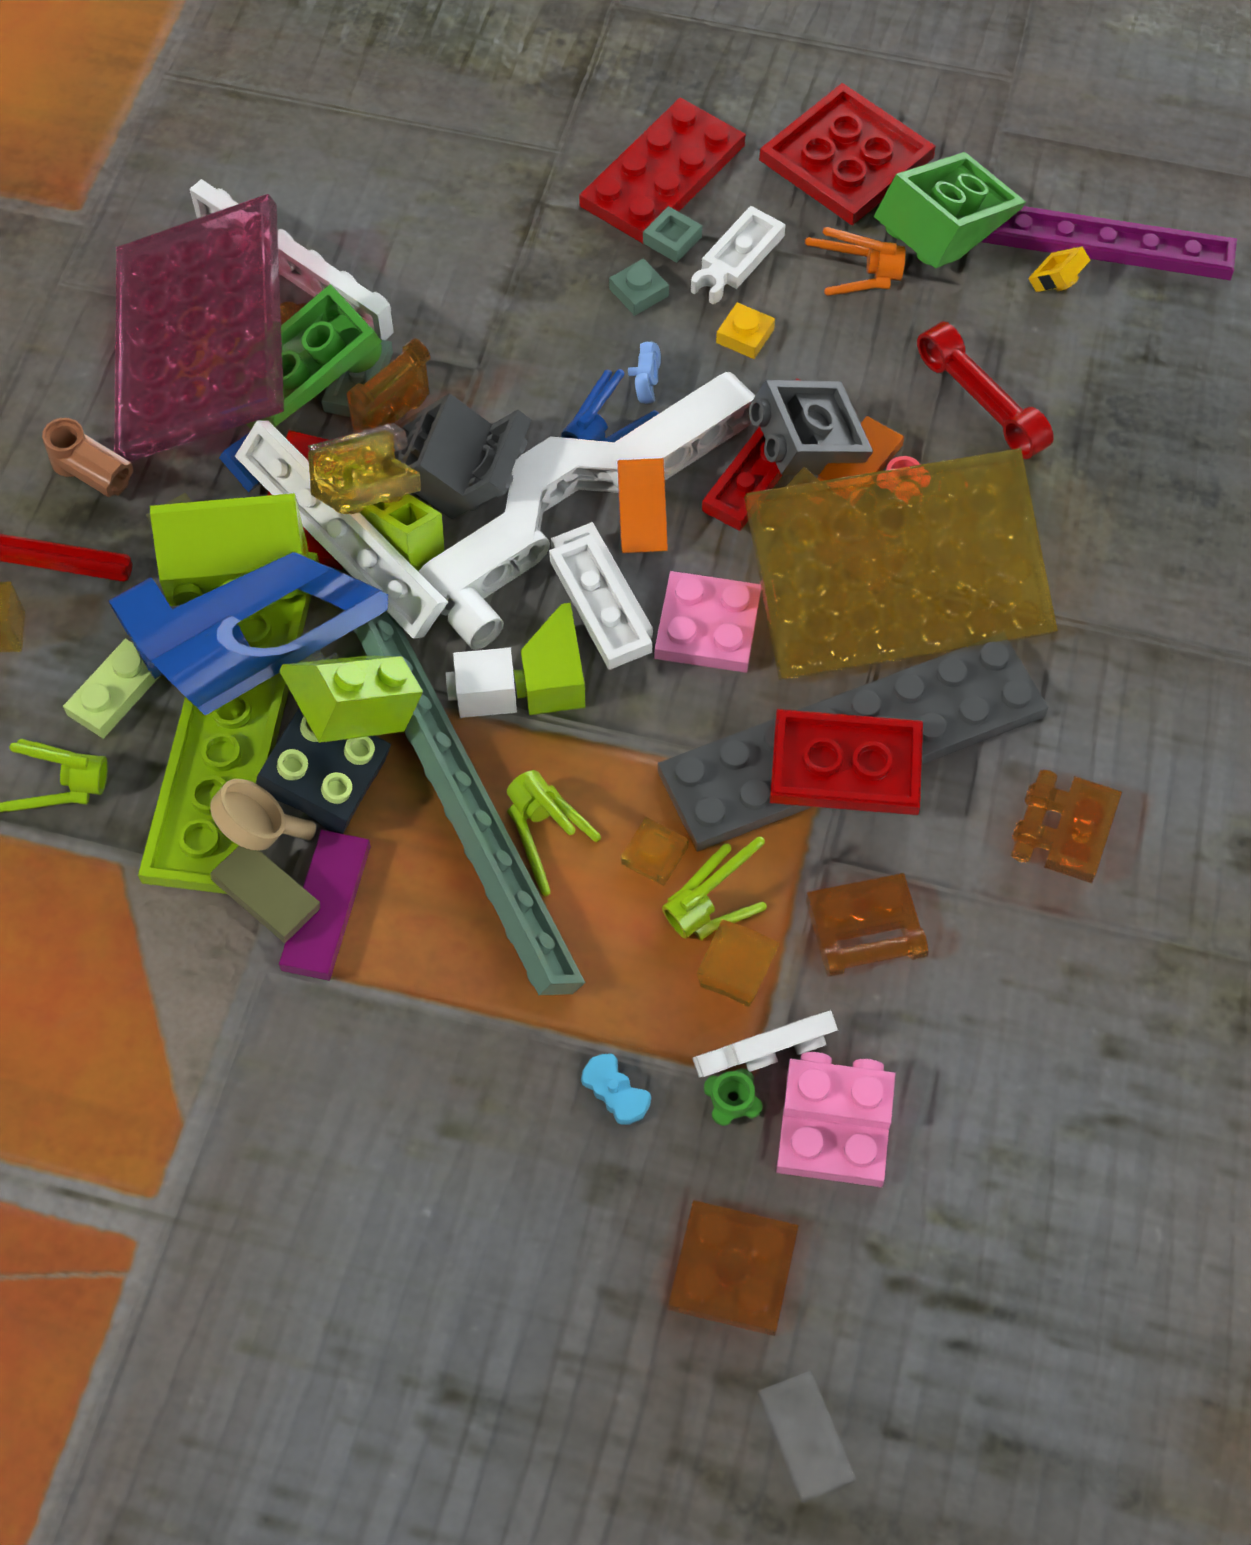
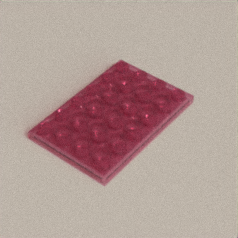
[114,194,284,461]

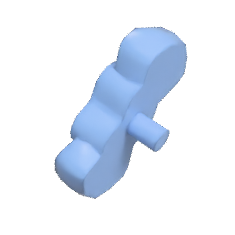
[628,341,661,404]

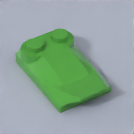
[229,284,382,429]

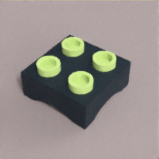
[256,708,391,834]

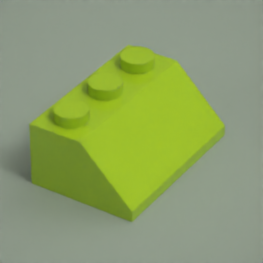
[150,493,308,606]

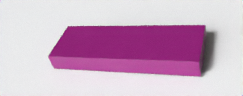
[279,830,371,981]

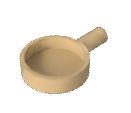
[210,779,316,851]

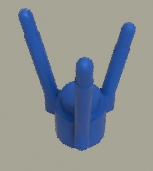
[561,369,659,442]

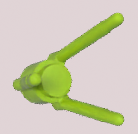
[0,739,108,812]
[507,770,601,896]
[662,837,767,941]

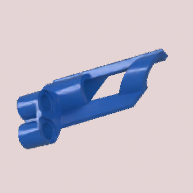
[108,552,388,715]

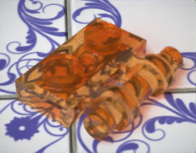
[1011,770,1122,883]

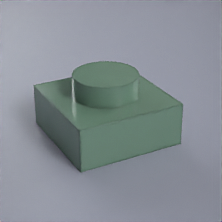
[643,206,702,263]
[609,258,669,316]

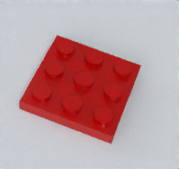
[759,83,936,226]

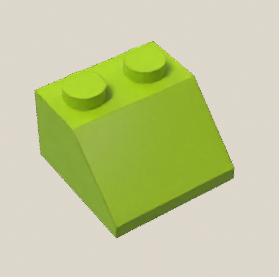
[279,656,423,743]

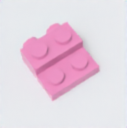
[776,1052,895,1187]

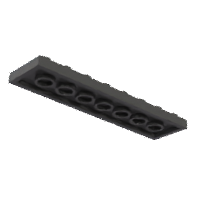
[658,632,1049,852]

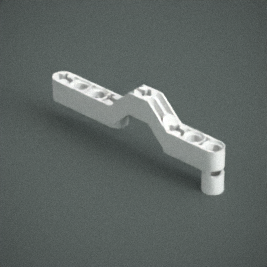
[418,372,755,650]

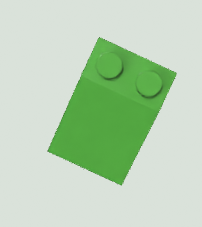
[873,152,1026,269]

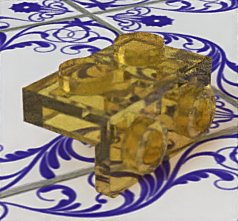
[308,430,421,514]

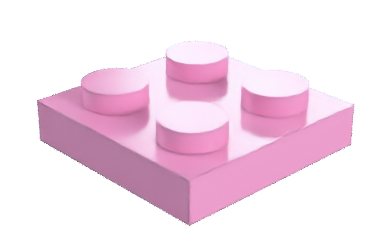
[654,571,762,673]

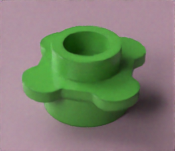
[704,1068,763,1126]

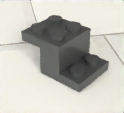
[379,393,532,519]

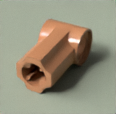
[42,418,133,497]

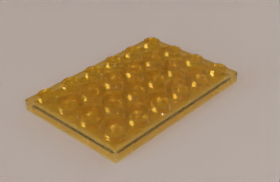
[744,448,1058,681]

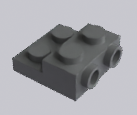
[749,380,873,475]

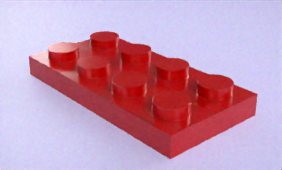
[579,97,746,245]

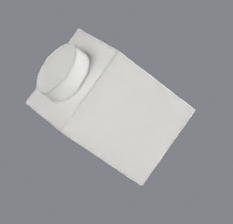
[446,647,517,718]

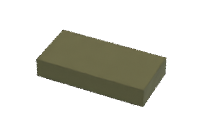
[210,846,320,943]

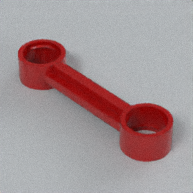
[917,321,1054,459]

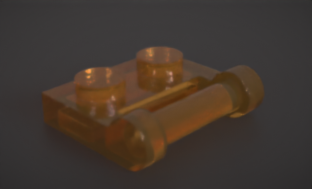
[347,338,431,446]
[806,873,929,977]

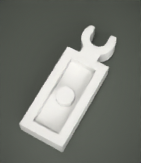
[691,206,786,304]
[692,1010,838,1077]

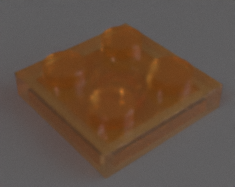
[668,1200,799,1336]

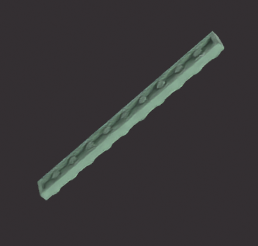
[344,610,585,995]

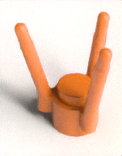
[805,227,906,296]

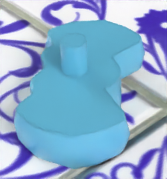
[581,1054,651,1125]

